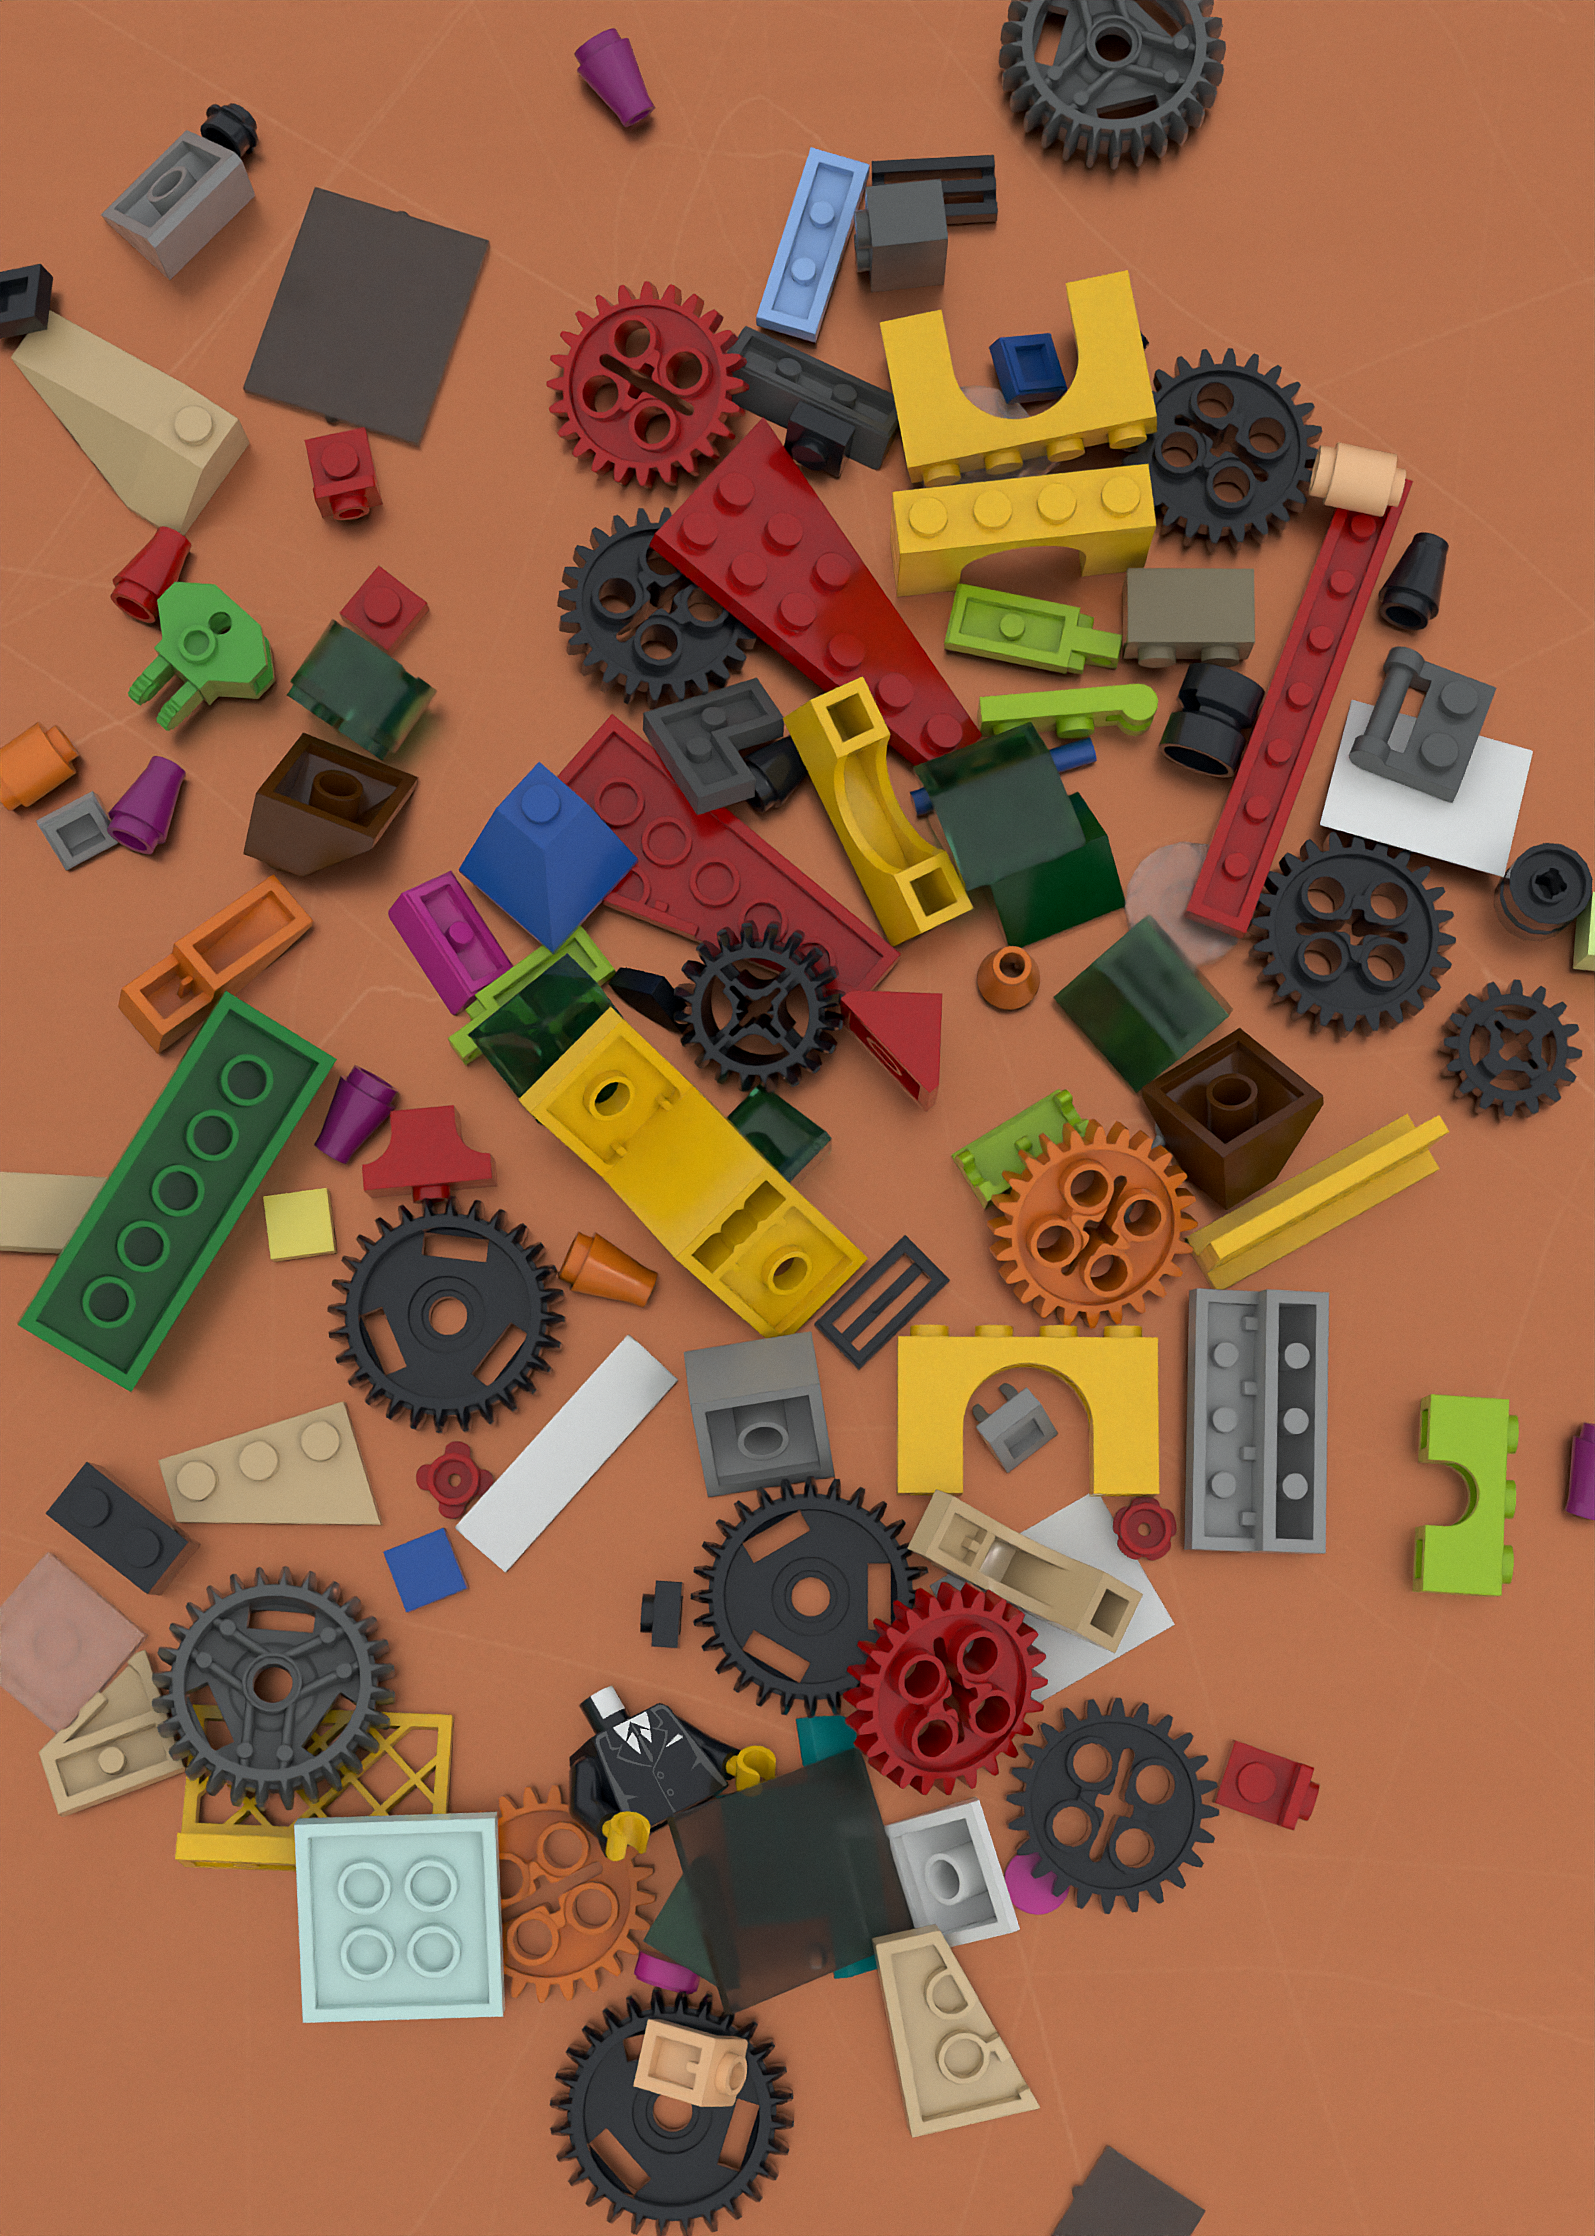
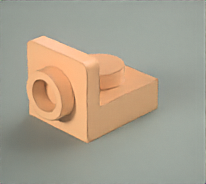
[633,2019,748,2107]

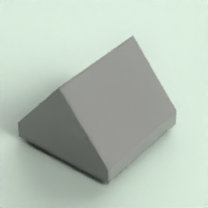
[36,791,119,870]

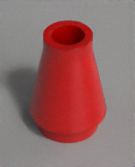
[110,526,192,623]

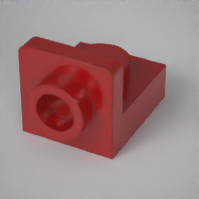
[304,427,383,520]
[1212,1740,1320,1831]

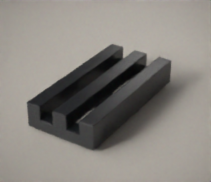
[871,155,998,224]
[814,1235,950,1371]

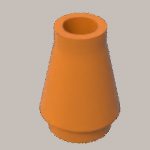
[977,946,1040,1010]
[558,1231,658,1308]

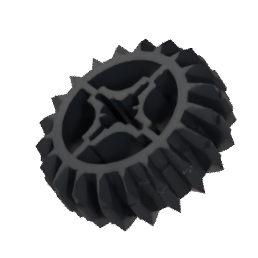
[673,920,846,1093]

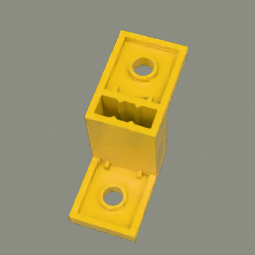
[518,1006,868,1338]

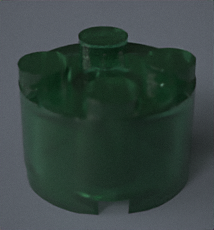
[287,619,438,761]

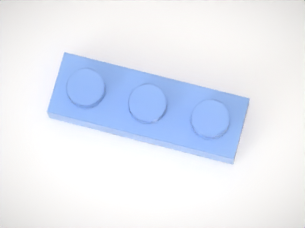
[756,147,870,343]

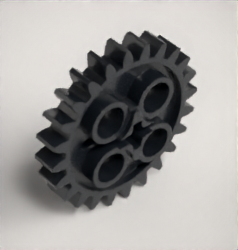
[1120,348,1322,552]
[557,507,757,709]
[1247,832,1456,1038]
[1005,1698,1219,1914]

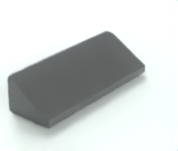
[727,326,900,469]

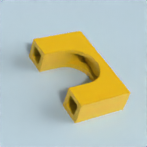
[880,270,1157,487]
[890,464,1156,597]
[896,1325,1159,1497]

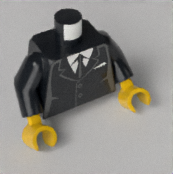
[569,1686,776,1861]

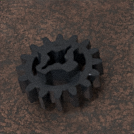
[1439,979,1583,1120]

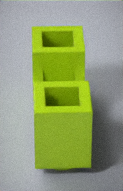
[1413,1394,1519,1597]

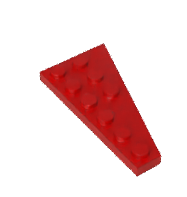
[649,417,982,786]
[557,714,901,994]

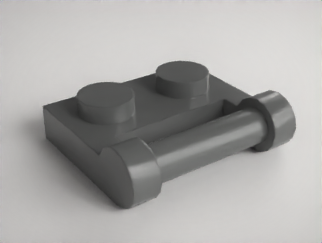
[1349,646,1496,803]

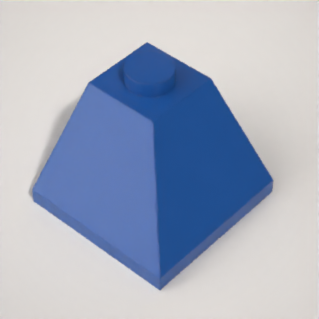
[458,762,638,955]

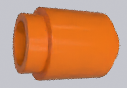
[0,721,79,812]

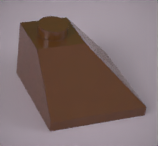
[243,733,419,877]
[1141,1028,1324,1210]

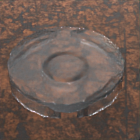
[1124,841,1239,968]

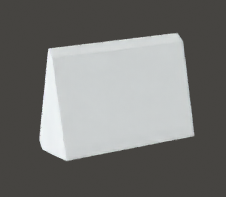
[879,1796,1020,1947]

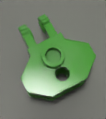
[128,582,275,731]

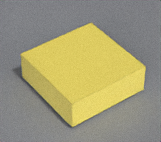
[263,1188,337,1262]

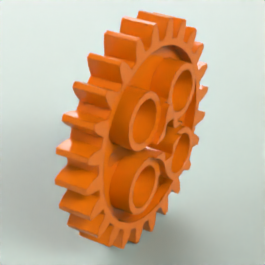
[987,1119,1198,1329]
[479,1784,656,2003]

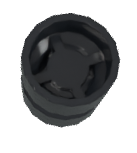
[1158,662,1265,778]
[1494,843,1593,941]

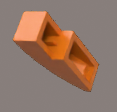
[118,874,313,1054]

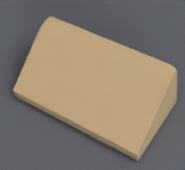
[0,1172,107,1254]

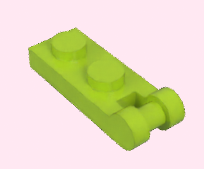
[977,684,1158,744]

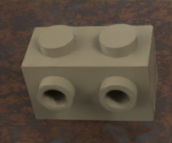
[1122,568,1255,668]

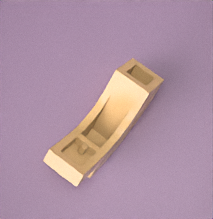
[907,1489,1143,1653]

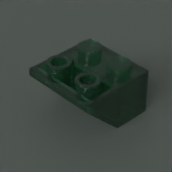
[913,722,1087,891]
[1053,913,1233,1093]
[467,953,623,1123]

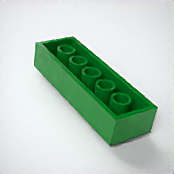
[17,991,337,1392]

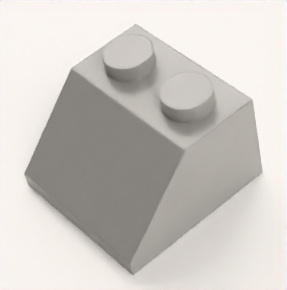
[684,1331,835,1497]

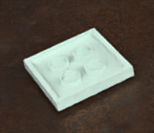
[294,1812,505,2023]

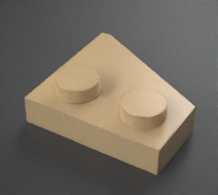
[38,1650,186,1817]

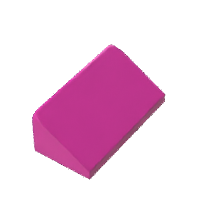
[388,871,513,1015]

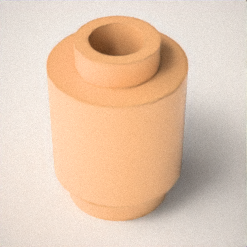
[1309,442,1406,517]

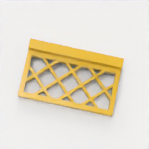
[1185,1114,1449,1290]
[175,1704,454,1872]

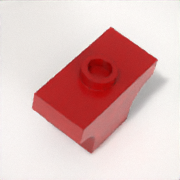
[362,1105,498,1204]

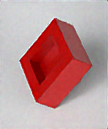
[339,565,430,657]

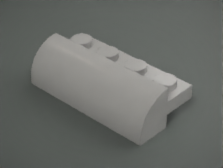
[1184,1288,1329,1554]

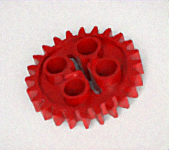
[546,281,749,489]
[843,1582,1048,1795]

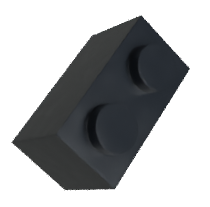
[45,1462,201,1596]

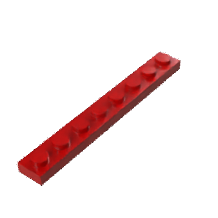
[1182,479,1413,939]

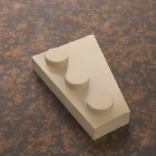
[158,1401,383,1525]
[872,1924,1040,2138]

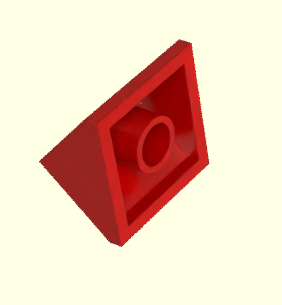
[840,990,942,1112]

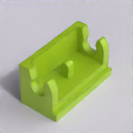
[951,1089,1089,1210]

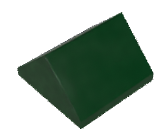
[962,792,1127,949]

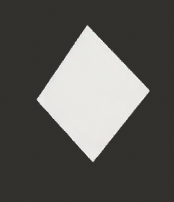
[1320,700,1533,877]
[929,1494,1175,1703]

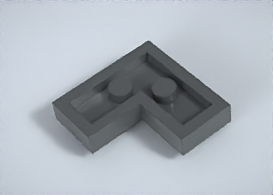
[643,678,784,815]

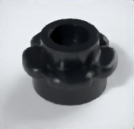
[200,103,259,158]

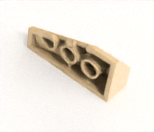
[11,310,250,536]

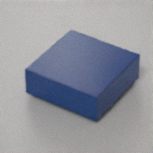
[989,333,1068,404]
[383,1528,469,1613]

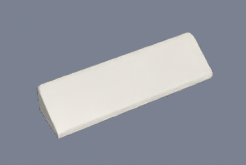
[455,1335,678,1572]

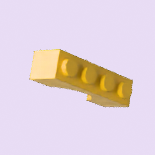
[782,677,973,947]

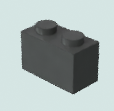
[854,179,948,292]

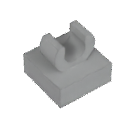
[972,1383,1058,1473]

